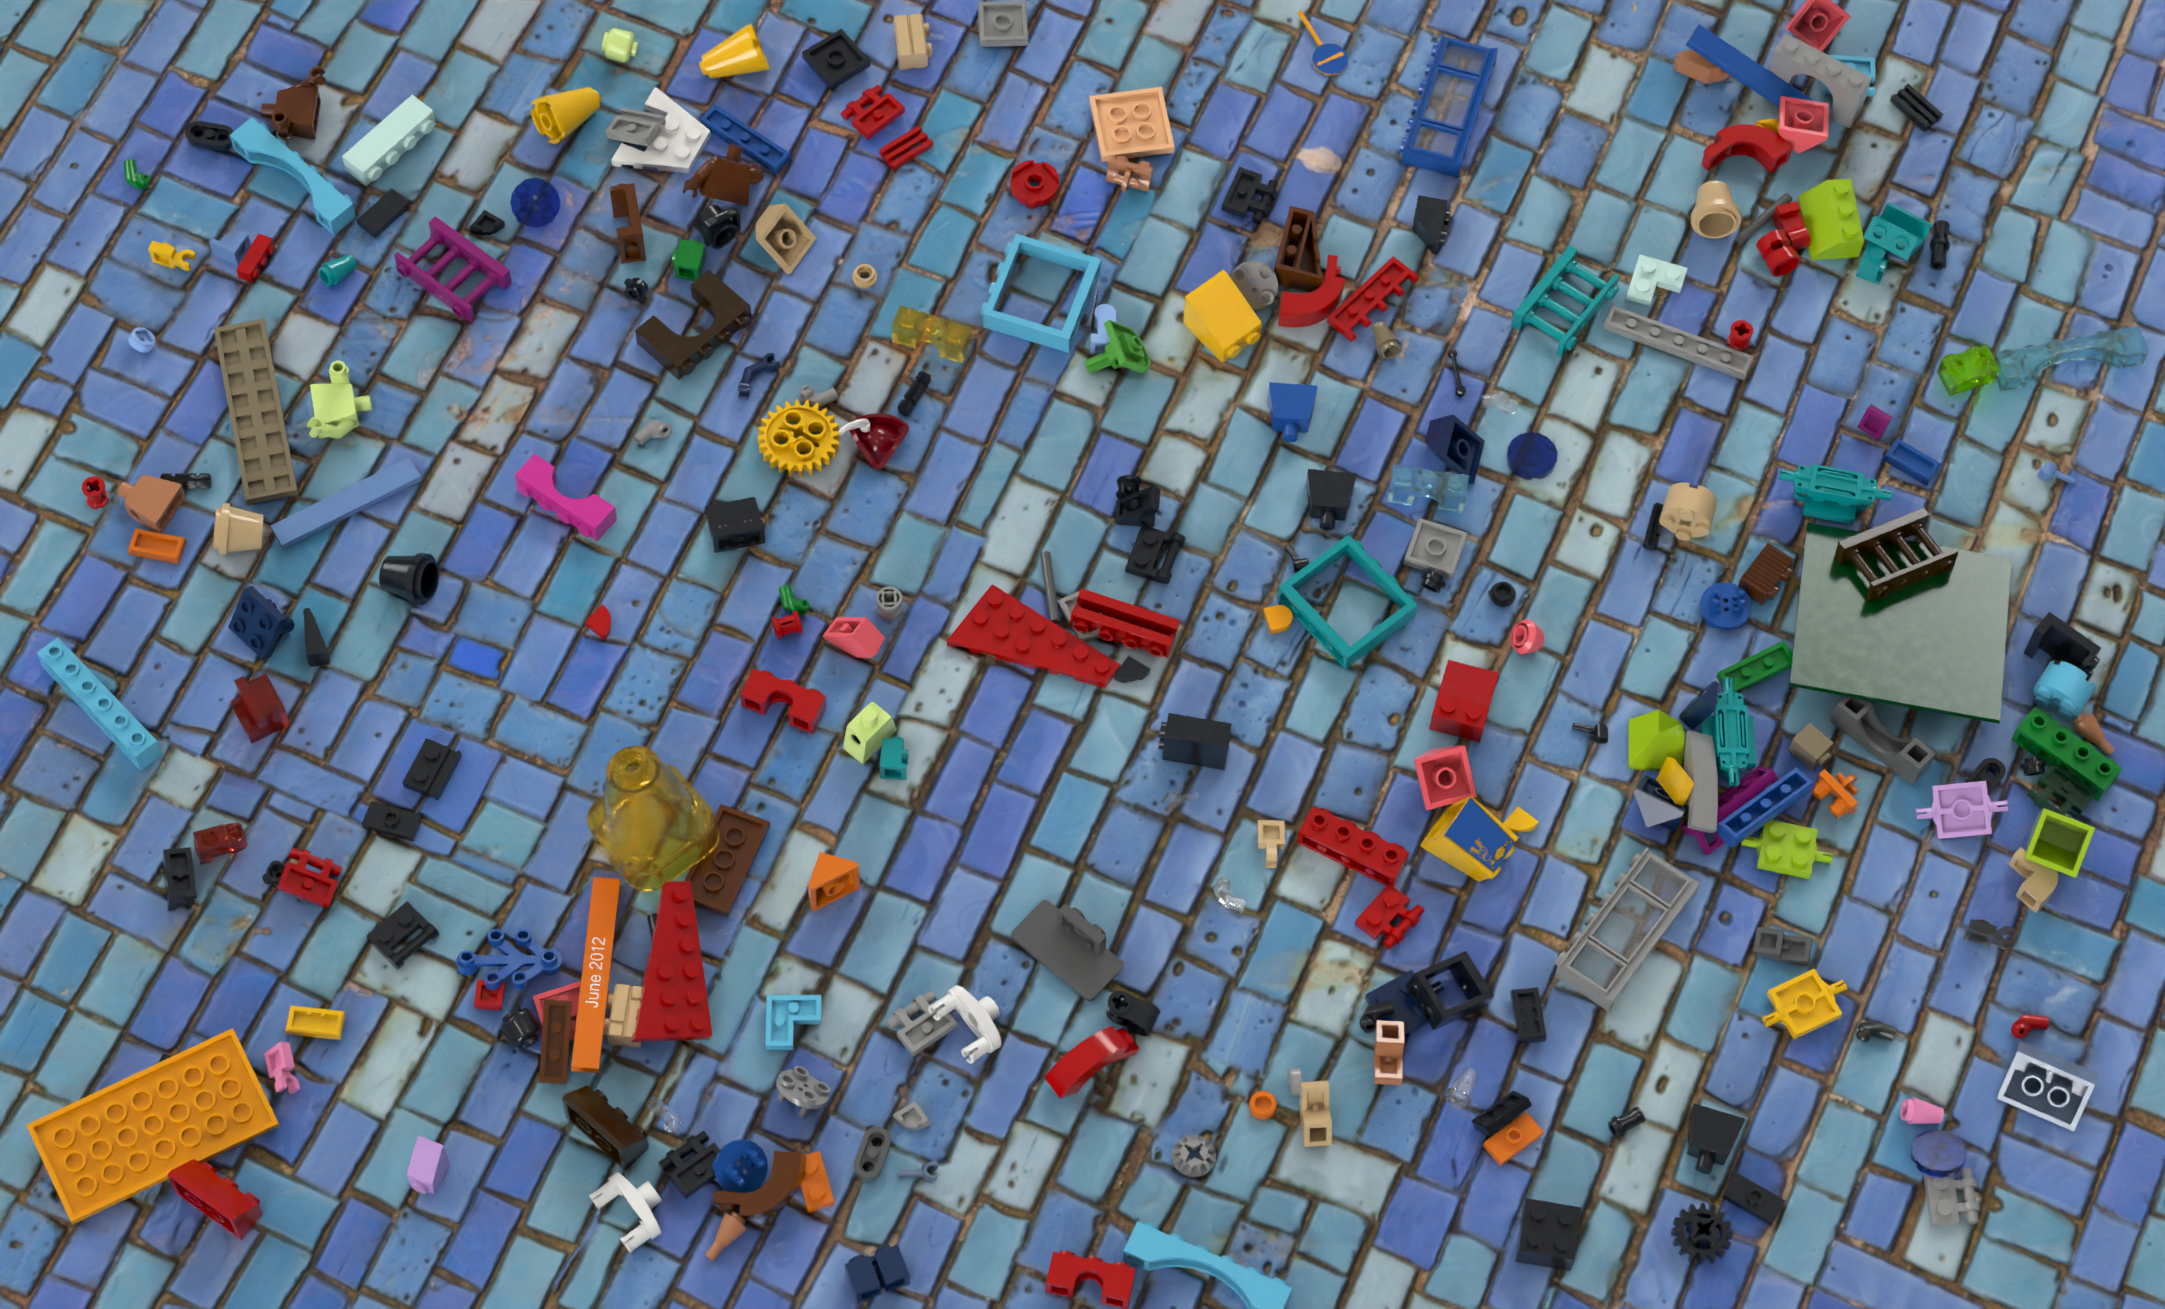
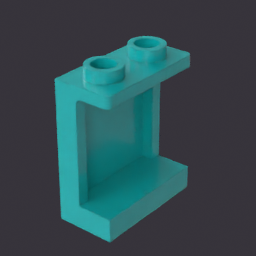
[1863,202,1933,260]

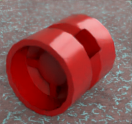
[1756,229,1801,277]

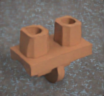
[1105,155,1153,192]

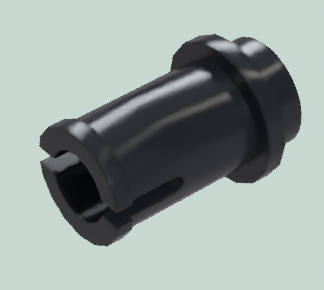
[1608,1107,1645,1137]

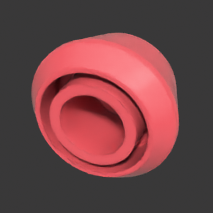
[1511,619,1545,654]

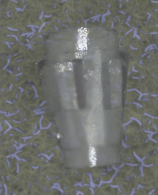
[1446,1068,1479,1109]

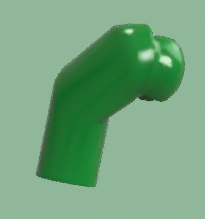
[124,159,151,189]
[779,585,810,616]

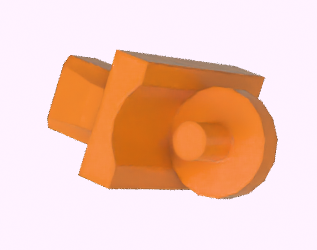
[1811,769,1859,819]

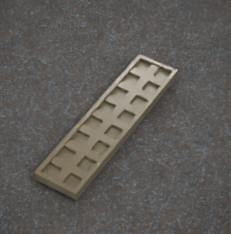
[214,318,298,505]

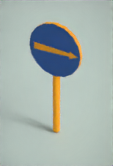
[1298,10,1348,76]

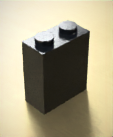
[1158,713,1232,770]

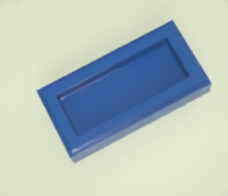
[1883,438,1941,486]

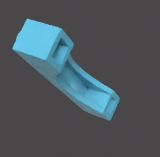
[230,117,356,235]
[1123,1222,1292,1309]

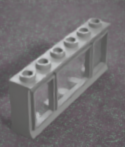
[1555,847,1701,1012]

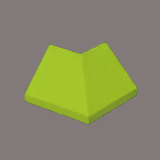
[1628,709,1685,771]

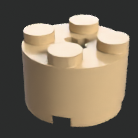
[1659,482,1717,541]

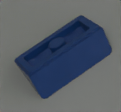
[1679,681,1718,730]

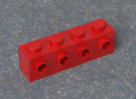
[1297,806,1409,886]

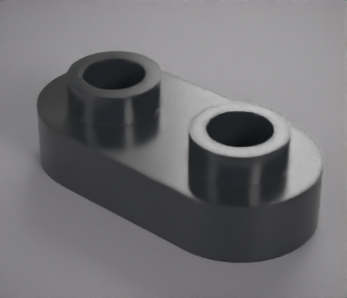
[185,121,233,151]
[1965,758,2006,796]

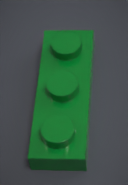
[1716,641,1792,693]

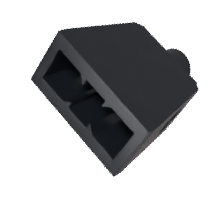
[1306,469,1357,530]
[1687,1103,1745,1174]

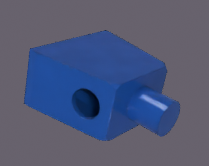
[1268,382,1318,442]

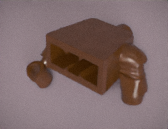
[261,66,326,141]
[683,144,764,206]

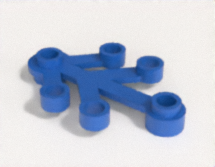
[456,929,563,990]

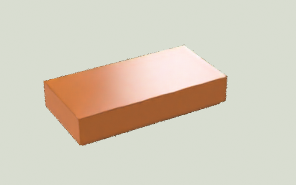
[127,528,187,565]

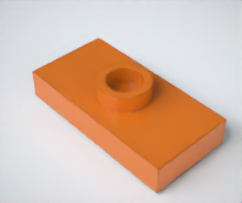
[1483,1112,1544,1166]

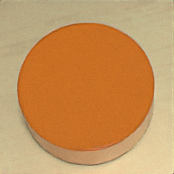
[1249,1091,1277,1120]

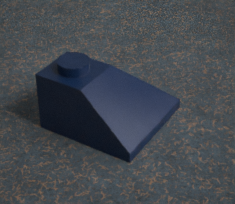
[1425,415,1485,484]

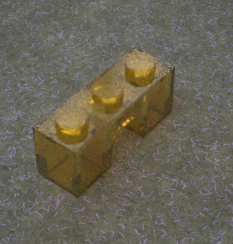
[892,305,972,363]

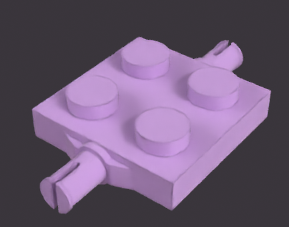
[1915,781,2008,839]

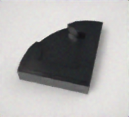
[470,210,505,235]
[1114,656,1150,683]

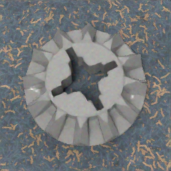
[1172,1134,1216,1177]

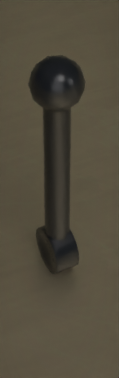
[1448,349,1466,397]

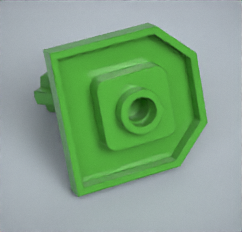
[1085,320,1151,374]

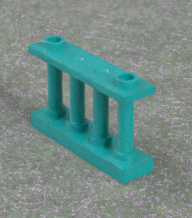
[1511,245,1619,357]

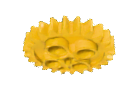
[757,399,841,477]

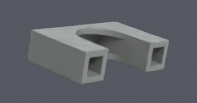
[1768,33,1872,128]

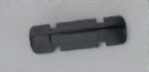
[897,371,931,416]
[160,473,212,489]
[1643,503,1663,551]

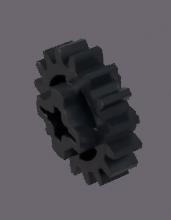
[1671,1203,1733,1265]

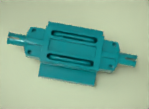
[1778,464,1893,525]
[1700,677,1756,787]

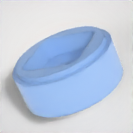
[128,327,156,352]

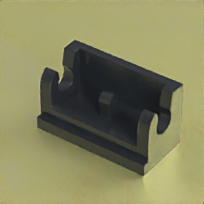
[162,847,197,911]

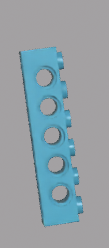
[37,637,162,771]

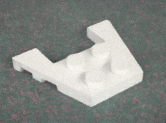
[611,88,711,173]

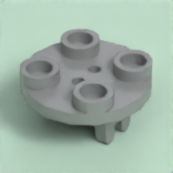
[1230,260,1278,310]
[776,1066,830,1118]

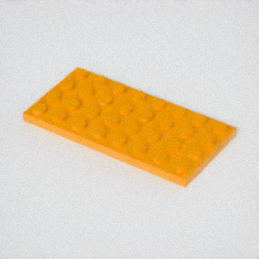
[26,1028,280,1225]

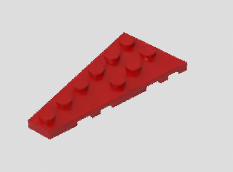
[631,881,713,1042]

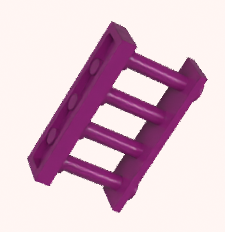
[394,216,512,323]

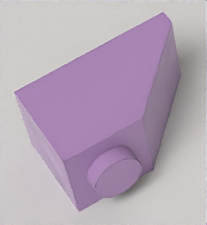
[407,1136,450,1194]

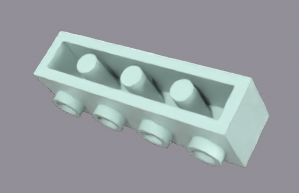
[342,95,436,186]

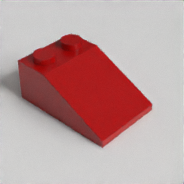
[1429,660,1499,742]

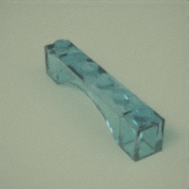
[1991,326,2149,392]

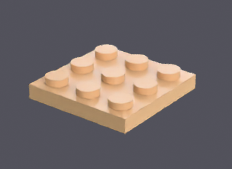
[1089,87,1175,162]

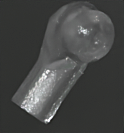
[646,1097,682,1133]

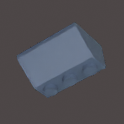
[1996,1041,2097,1132]

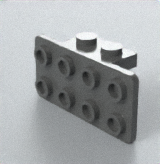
[1011,900,1124,1001]

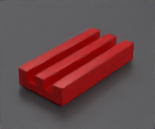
[879,126,933,171]

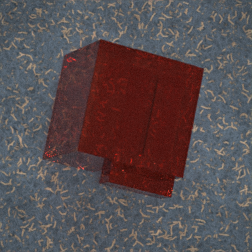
[231,674,290,744]

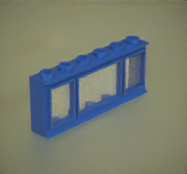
[1399,33,1498,178]

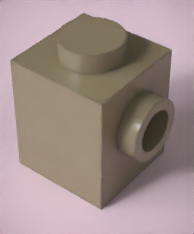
[1788,723,1834,771]

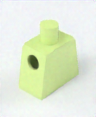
[843,702,897,764]

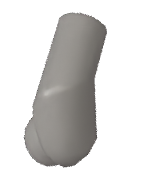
[799,386,838,408]
[633,421,672,446]

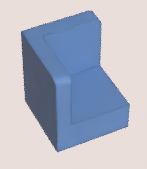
[209,230,251,266]

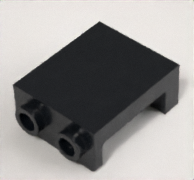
[2024,612,2101,681]

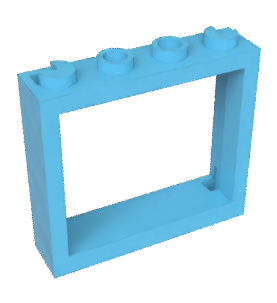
[980,234,1101,353]

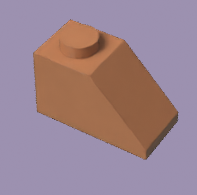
[1673,49,1730,84]

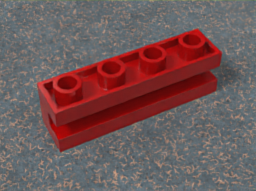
[1070,588,1180,658]

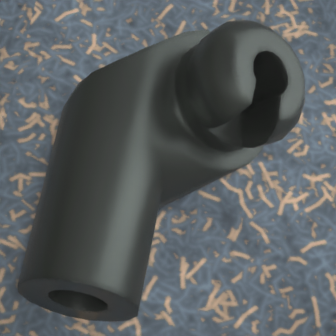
[1856,1020,1897,1042]

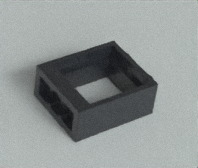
[1405,951,1494,1030]

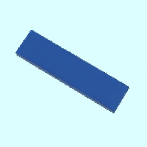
[699,104,792,175]

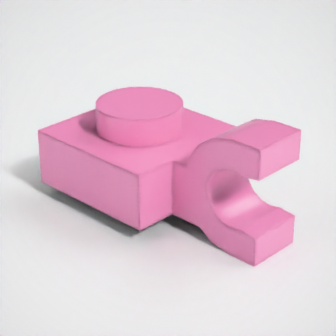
[264,1041,300,1094]

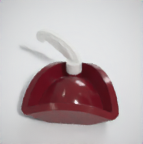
[839,413,909,469]

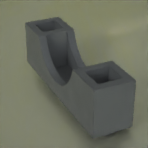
[1830,696,1936,785]

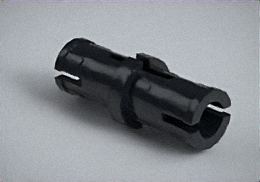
[1930,220,1950,270]

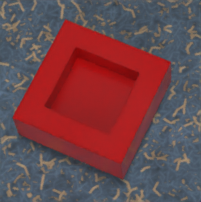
[474,979,505,1010]

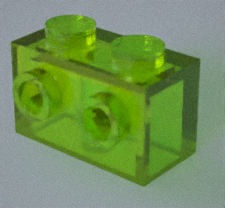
[1937,344,2000,396]

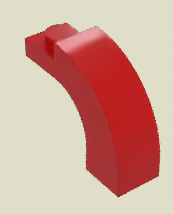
[1701,124,1793,173]
[1278,255,1345,328]
[1044,1026,1140,1098]

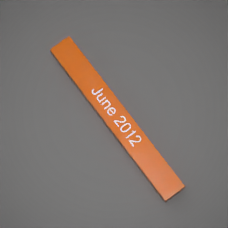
[571,877,620,1073]

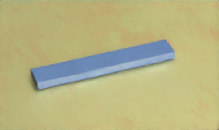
[270,457,422,549]

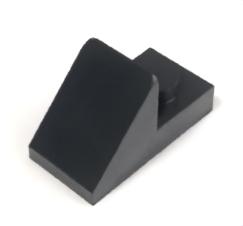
[1114,485,1161,527]

